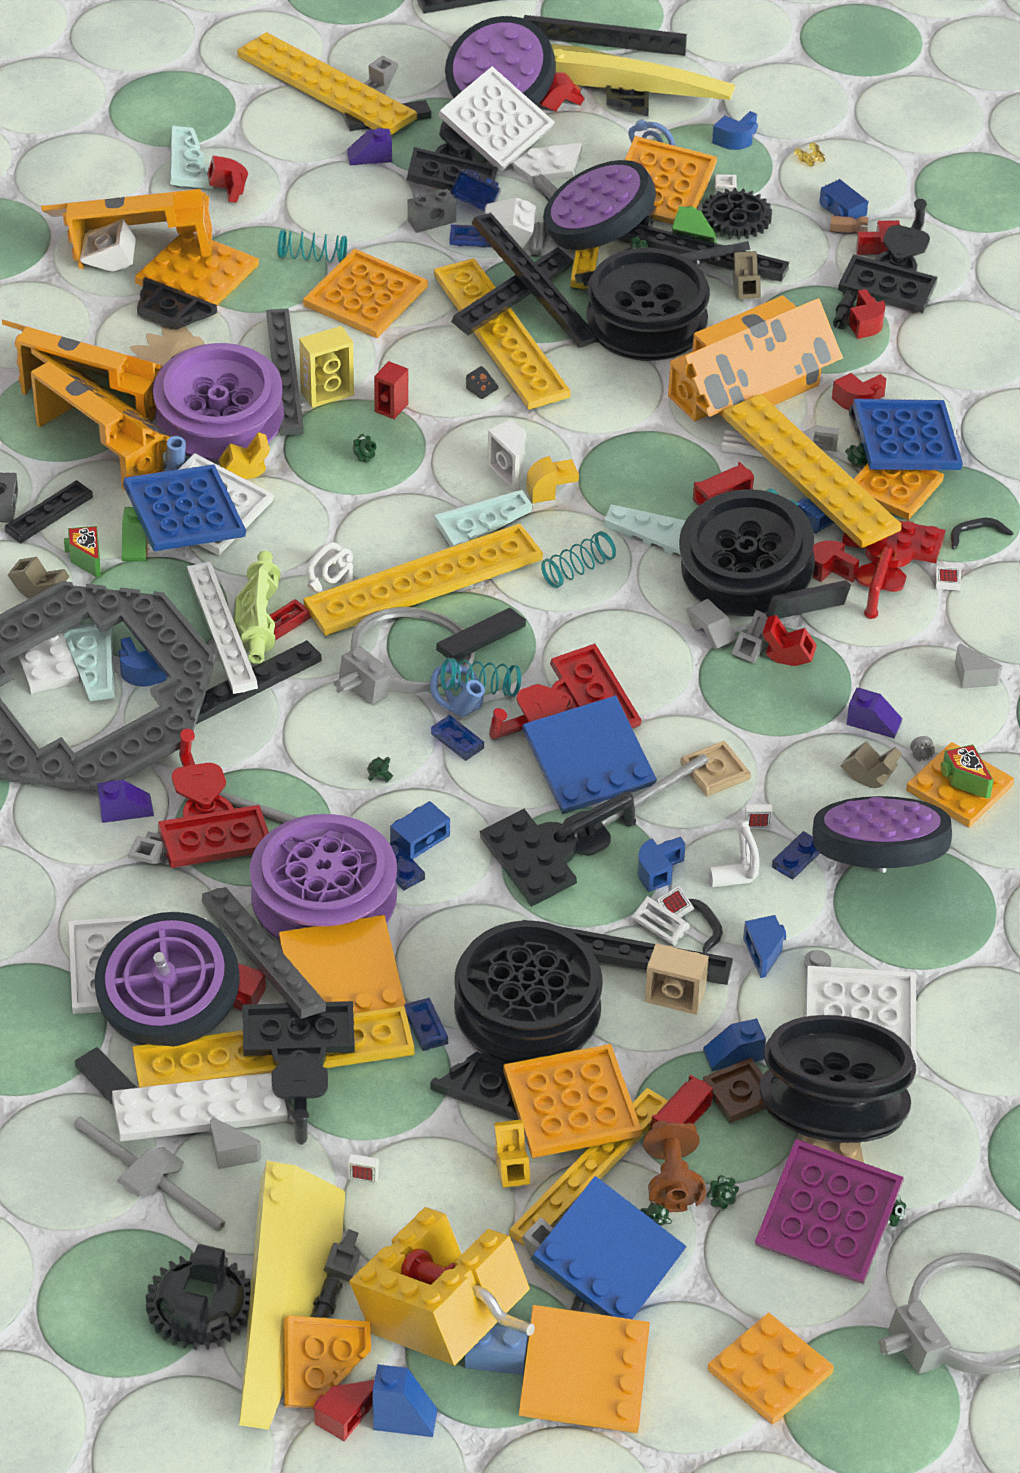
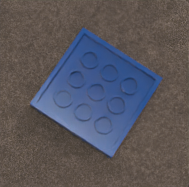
[853,399,963,470]
[123,464,246,551]
[522,696,657,814]
[530,1176,687,1319]

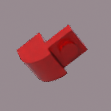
[539,72,585,112]
[207,155,248,203]
[856,220,900,255]
[849,289,885,339]
[832,373,887,410]
[812,540,859,582]
[762,615,817,666]

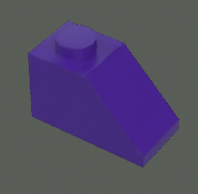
[347,128,392,165]
[846,687,903,739]
[97,780,154,823]

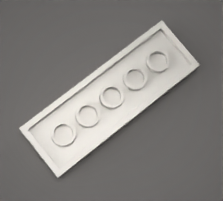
[112,1073,288,1142]

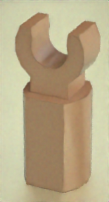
[830,215,868,234]

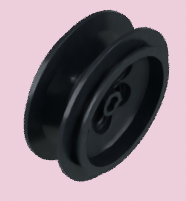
[679,489,815,617]

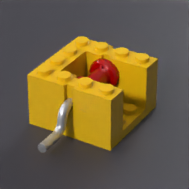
[349,1207,535,1366]

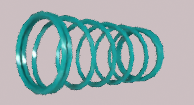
[277,229,347,263]
[541,531,616,588]
[440,658,522,697]

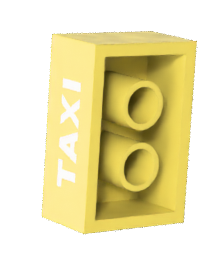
[299,326,354,408]

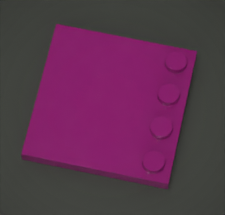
[755,1139,904,1284]

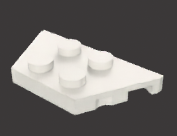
[511,142,582,183]

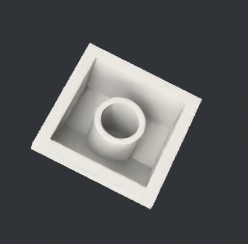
[484,197,536,249]
[80,219,136,272]
[488,419,526,491]

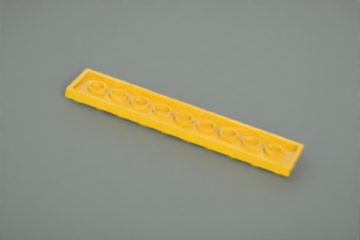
[237,32,417,135]
[434,258,571,410]
[723,394,901,548]
[303,523,543,636]
[132,1006,415,1088]

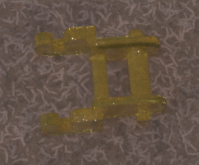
[794,142,825,167]

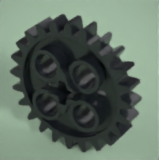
[702,188,772,240]

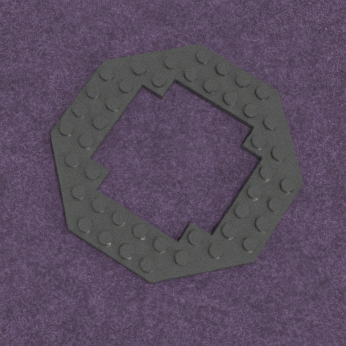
[0,581,216,792]

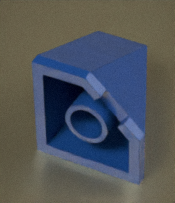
[373,1364,437,1437]

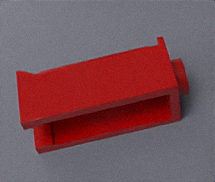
[693,462,754,506]
[651,1075,713,1130]

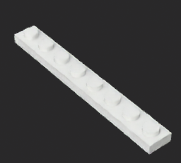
[187,561,258,694]

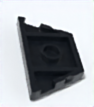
[606,85,649,116]
[137,277,218,330]
[430,1052,519,1120]

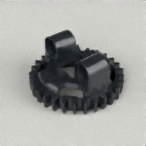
[145,1244,251,1351]

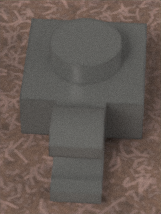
[324,1229,361,1281]

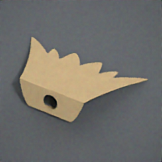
[130,326,204,366]

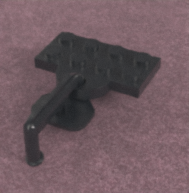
[406,121,498,201]
[838,199,938,313]
[479,792,636,907]
[243,1001,355,1145]

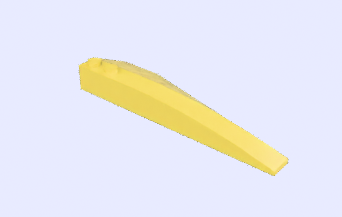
[551,44,735,100]
[239,1161,345,1430]

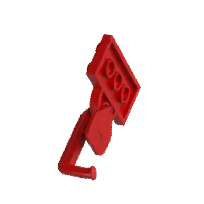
[842,520,946,619]
[489,643,642,739]
[158,728,269,868]

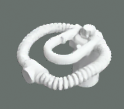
[306,542,353,593]
[708,820,759,888]

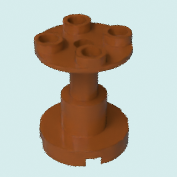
[643,1121,706,1212]

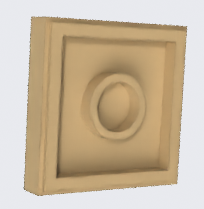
[680,740,751,797]

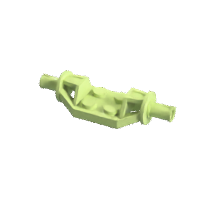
[233,551,281,664]

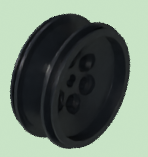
[586,248,710,361]
[454,920,603,1063]
[760,1015,916,1143]

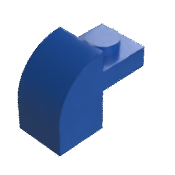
[712,111,758,150]
[118,637,167,687]
[638,837,686,892]

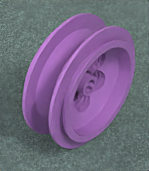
[153,343,284,461]
[250,814,397,940]

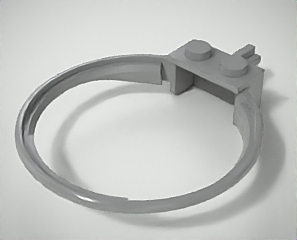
[334,607,475,704]
[878,1253,1020,1375]

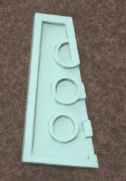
[170,126,214,190]
[435,490,532,547]
[604,504,685,555]
[63,623,115,702]

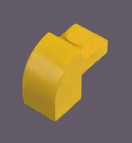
[218,432,270,479]
[526,456,579,503]
[494,1120,531,1188]

